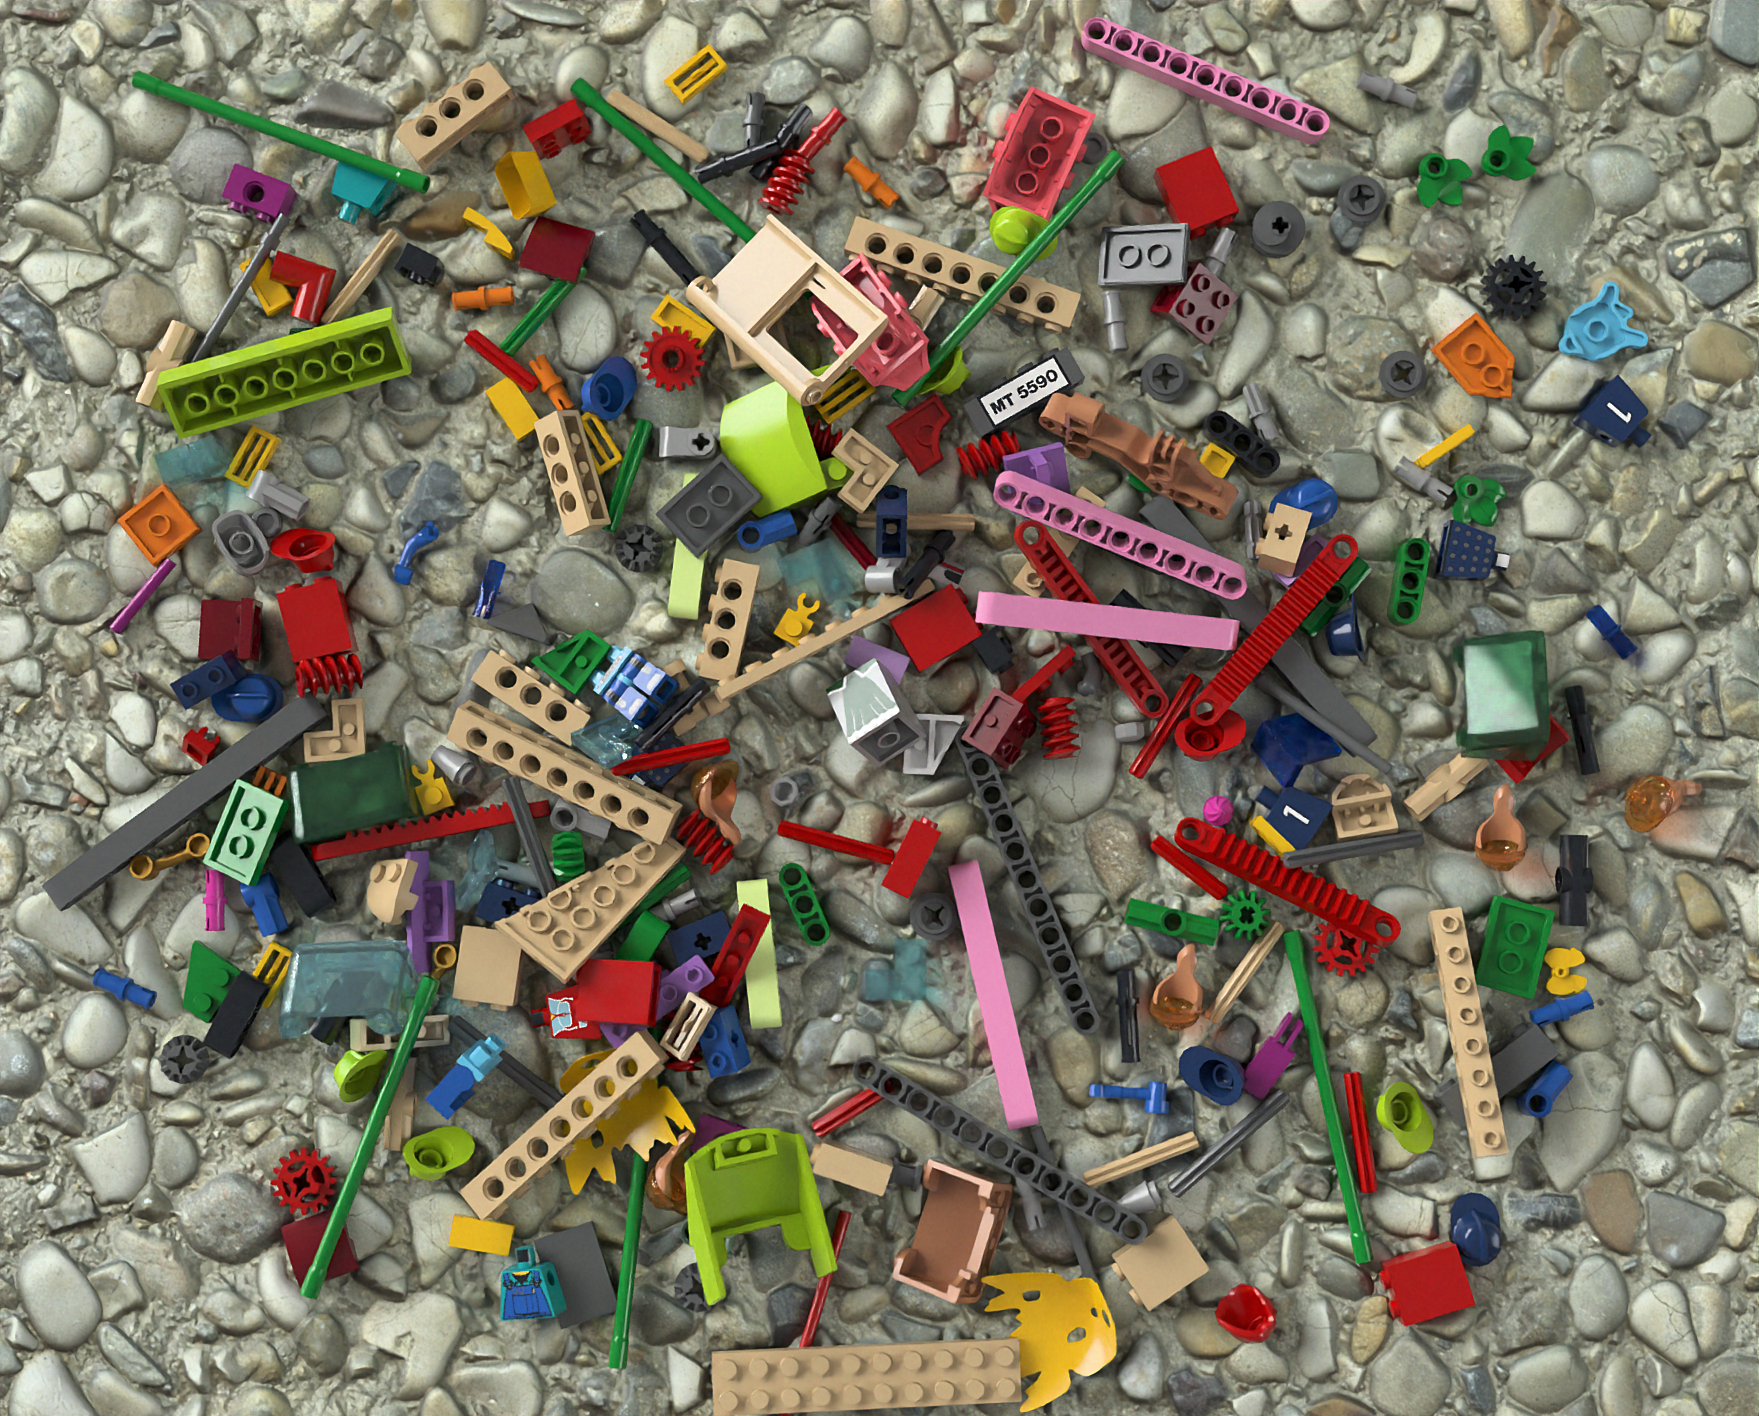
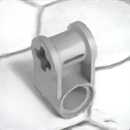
[659,427,718,460]

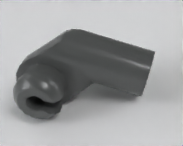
[1077,651,1104,696]

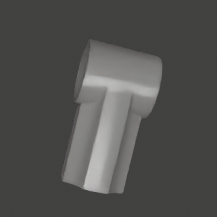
[245,469,311,521]
[865,543,911,593]
[550,797,612,842]

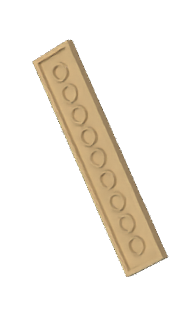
[712,1337,1022,1416]

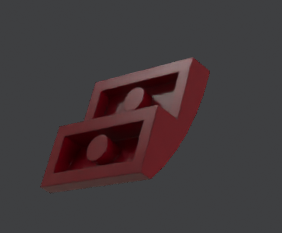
[518,216,596,285]
[281,1208,360,1289]

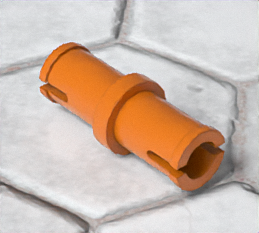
[843,156,900,210]
[452,286,515,311]
[529,354,576,410]

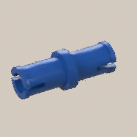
[92,968,157,1010]
[1529,990,1594,1028]

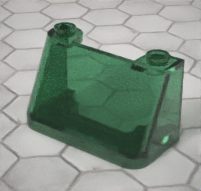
[1452,630,1550,761]
[286,741,423,846]

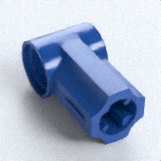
[737,509,797,553]
[240,872,289,937]
[1516,1059,1573,1118]

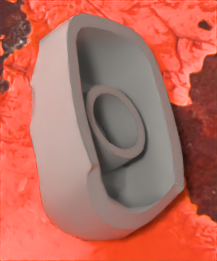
[212,510,269,577]

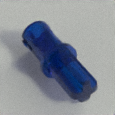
[472,560,506,620]
[1586,604,1638,660]

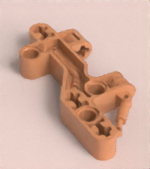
[1039,392,1239,520]

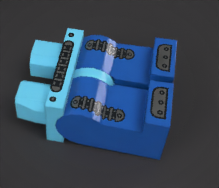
[589,646,679,730]
[425,1033,507,1120]

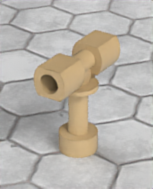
[662,659,730,737]

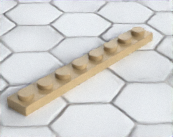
[715,578,935,703]

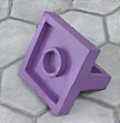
[1003,442,1071,515]

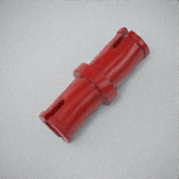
[796,107,847,162]

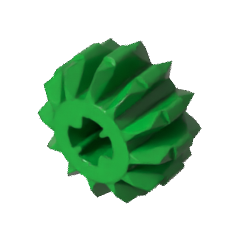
[552,831,586,882]
[1219,889,1271,941]

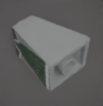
[826,657,928,767]

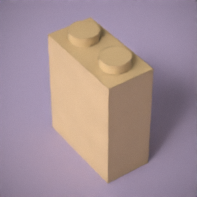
[452,925,525,1011]
[809,1137,893,1197]
[1111,1214,1210,1311]

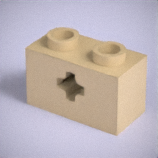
[1254,503,1312,577]

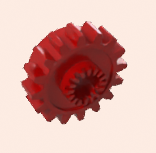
[640,326,707,392]

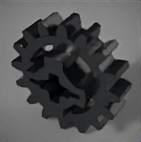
[1479,255,1547,321]

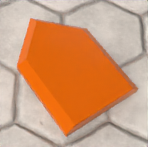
[1431,312,1515,399]

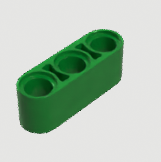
[1387,538,1430,626]
[778,863,830,946]
[614,909,671,962]

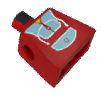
[531,985,605,1039]

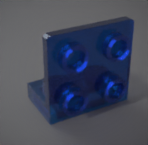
[1250,713,1342,789]

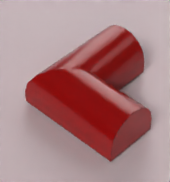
[269,250,337,327]

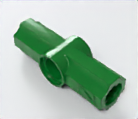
[1297,556,1372,638]
[1124,898,1219,946]

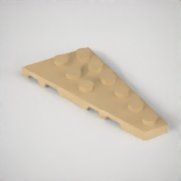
[495,836,686,984]

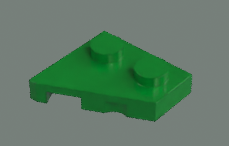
[531,629,612,696]
[183,940,242,1024]

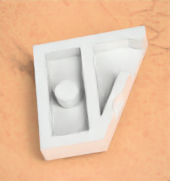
[903,714,964,775]

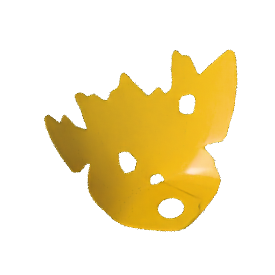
[560,1048,695,1195]
[981,1272,1116,1412]

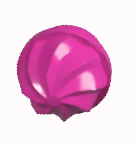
[1203,796,1233,826]

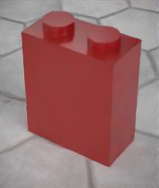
[1153,146,1239,241]
[276,576,359,665]
[889,583,984,674]
[881,817,941,899]
[573,958,662,1028]
[1378,1241,1476,1327]

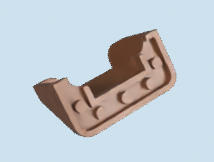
[892,1159,1014,1304]

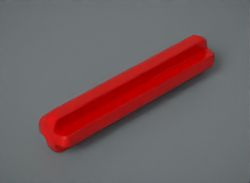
[464,329,539,393]
[1150,835,1229,900]
[812,1079,895,1138]

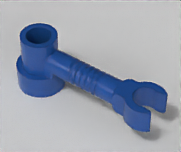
[1089,1082,1169,1114]

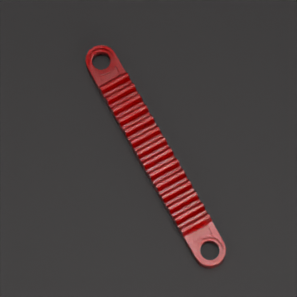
[1014,520,1169,718]
[1189,534,1359,727]
[311,800,551,862]
[1174,817,1401,947]

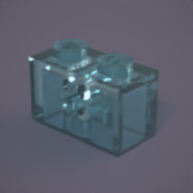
[154,436,229,489]

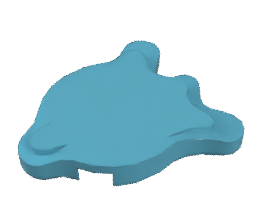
[1559,281,1648,361]

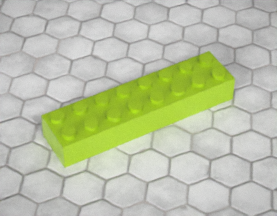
[156,306,412,439]

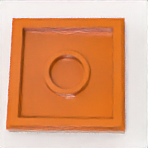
[117,483,203,568]

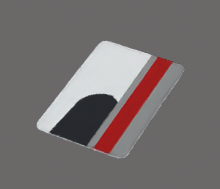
[928,558,965,588]

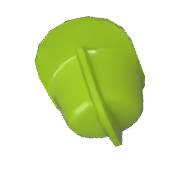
[989,206,1058,261]
[916,346,971,395]
[333,1049,388,1103]
[1376,1081,1434,1154]
[403,1126,475,1181]

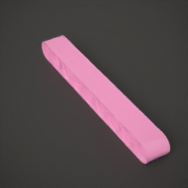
[1081,17,1330,144]
[993,471,1247,600]
[975,591,1240,651]
[947,859,1039,1131]

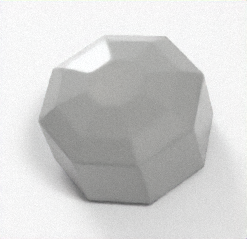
[1114,722,1145,742]
[769,777,799,807]

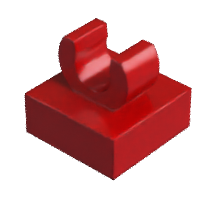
[182,726,221,766]

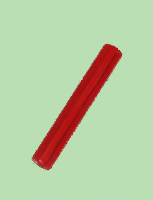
[1129,673,1203,780]
[611,738,731,776]
[777,820,894,865]
[1343,1071,1378,1193]

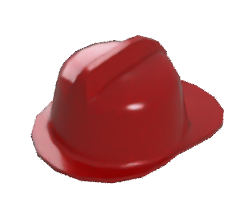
[270,528,336,573]
[1174,709,1246,762]

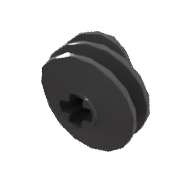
[1251,201,1306,259]

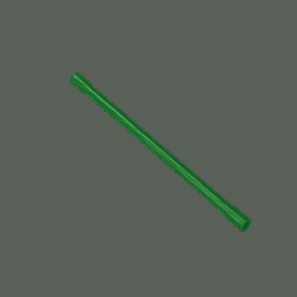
[132,71,430,194]
[570,77,814,299]
[890,150,1126,408]
[1282,929,1374,1263]
[300,975,441,1299]
[608,1027,665,1369]

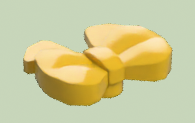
[1543,947,1587,995]

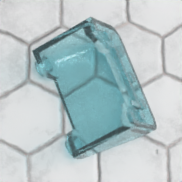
[278,940,420,1038]

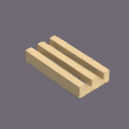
[659,991,716,1061]

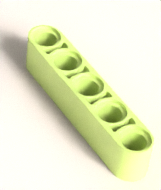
[668,472,708,620]
[737,878,782,1030]

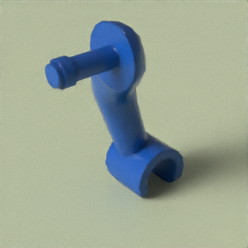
[394,521,439,585]

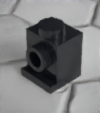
[394,242,445,287]
[971,625,1015,675]

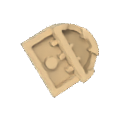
[1330,774,1399,843]
[367,859,419,925]

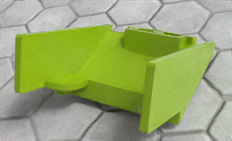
[720,364,854,519]
[684,1128,838,1306]

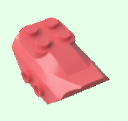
[982,86,1096,221]
[808,252,930,391]

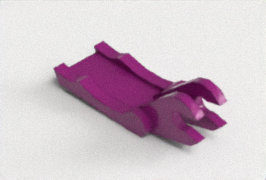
[1243,1012,1303,1101]

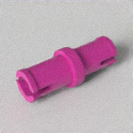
[203,870,228,931]

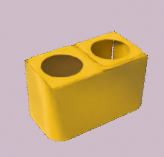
[495,151,557,220]

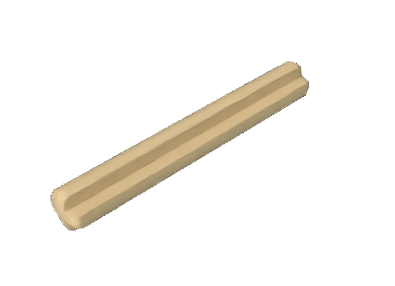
[607,90,711,165]
[320,229,403,325]
[857,511,975,531]
[1205,920,1285,1024]
[1083,1132,1199,1188]

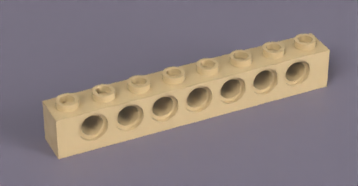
[844,216,1081,335]
[446,700,683,845]
[1427,907,1509,1159]
[459,1029,669,1221]

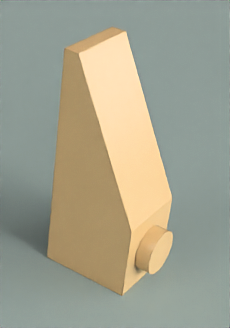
[349,1014,450,1051]

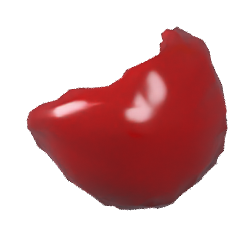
[1215,1283,1277,1344]

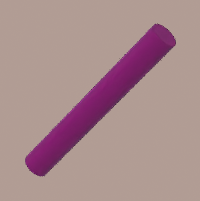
[109,557,177,634]

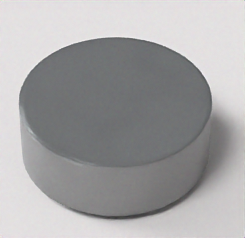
[1082,133,1107,165]
[251,507,283,538]

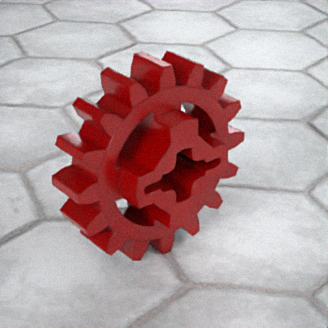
[1312,921,1379,977]
[270,1147,340,1215]

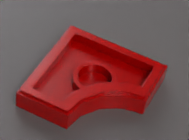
[886,393,952,476]

